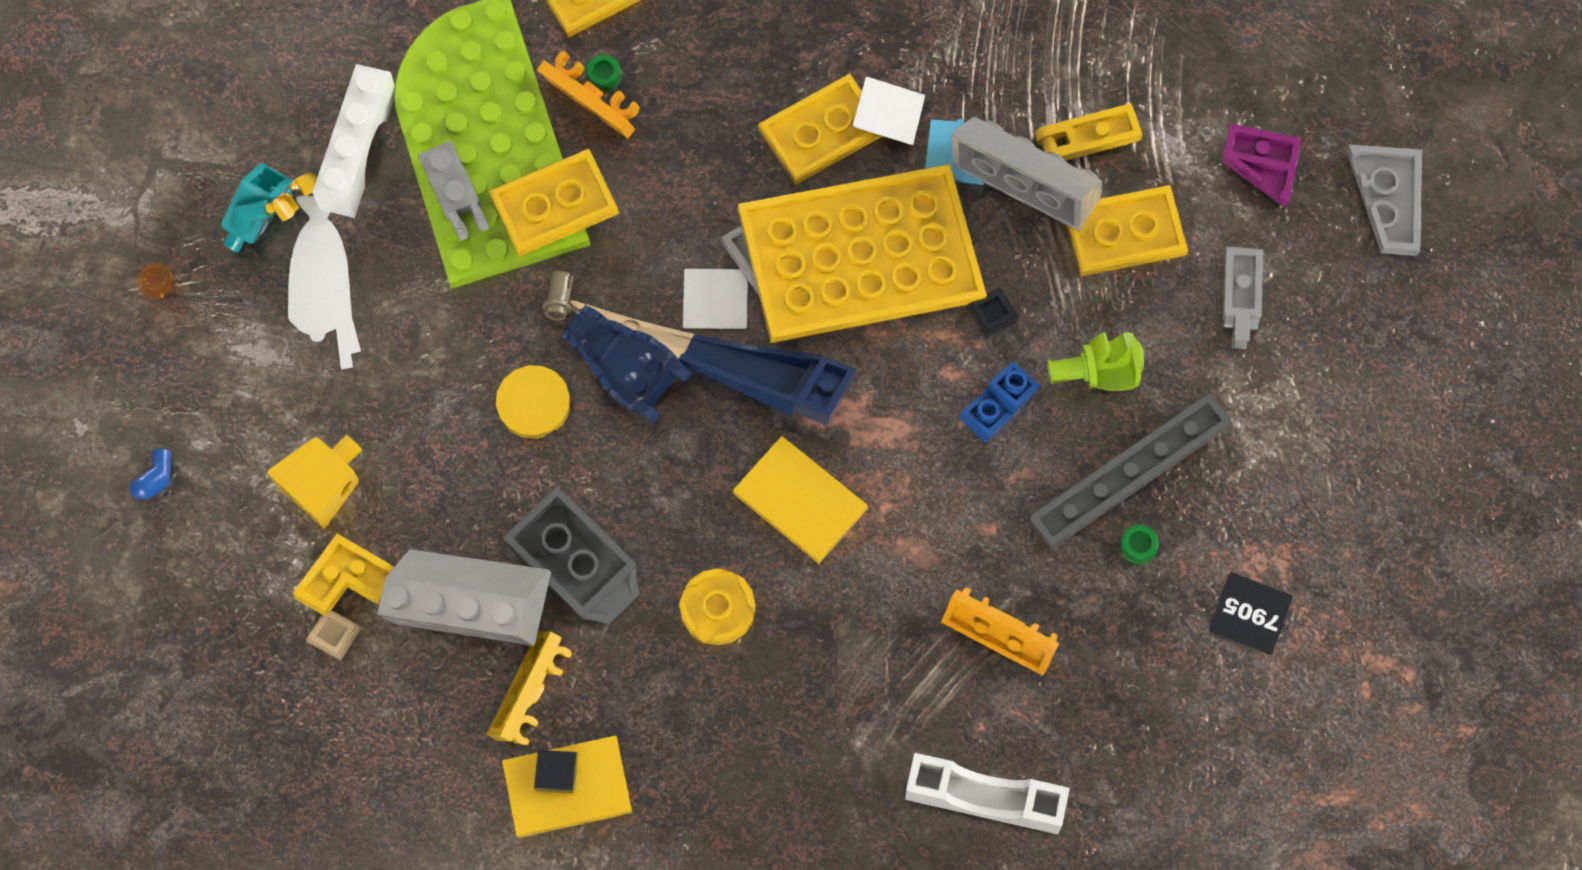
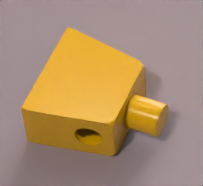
[267,435,362,529]

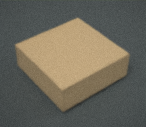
[306,610,361,661]

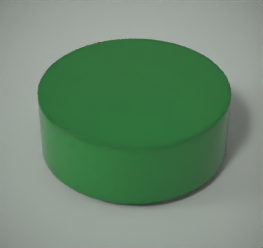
[585,54,622,92]
[1120,525,1159,565]

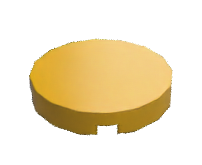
[496,365,571,439]
[679,568,756,645]

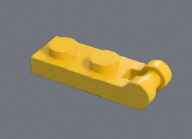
[1034,103,1143,161]

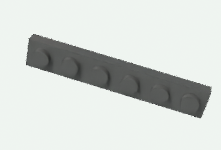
[1028,393,1232,551]

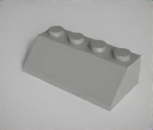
[952,117,1102,231]
[377,549,551,646]

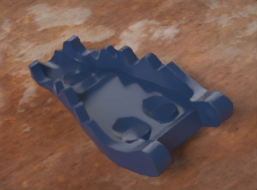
[562,305,692,423]

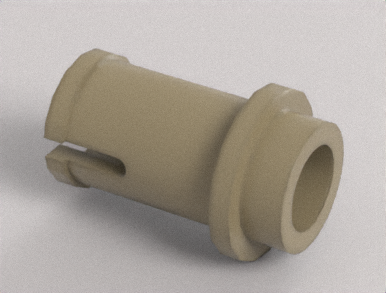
[542,271,574,320]

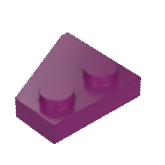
[1222,123,1302,207]

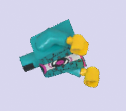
[221,162,317,253]

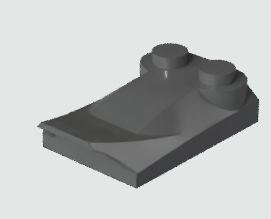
[502,486,640,625]

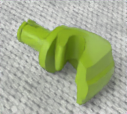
[1047,332,1144,391]

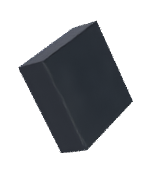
[968,287,1019,338]
[534,750,578,793]

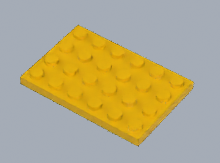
[737,164,987,343]

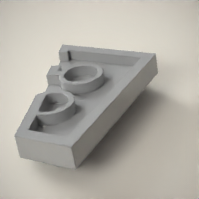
[1346,144,1422,256]

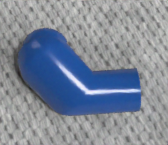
[130,449,171,499]

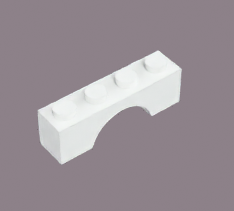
[312,64,395,218]
[905,753,1070,834]

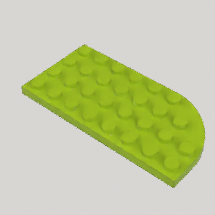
[394,0,591,289]

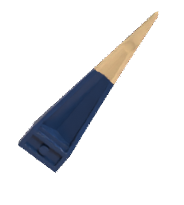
[569,301,857,426]

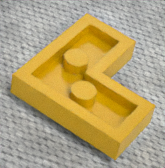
[293,534,394,617]

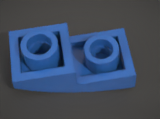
[959,361,1040,443]

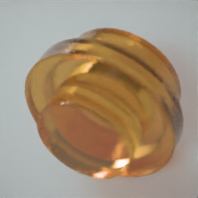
[137,263,175,299]

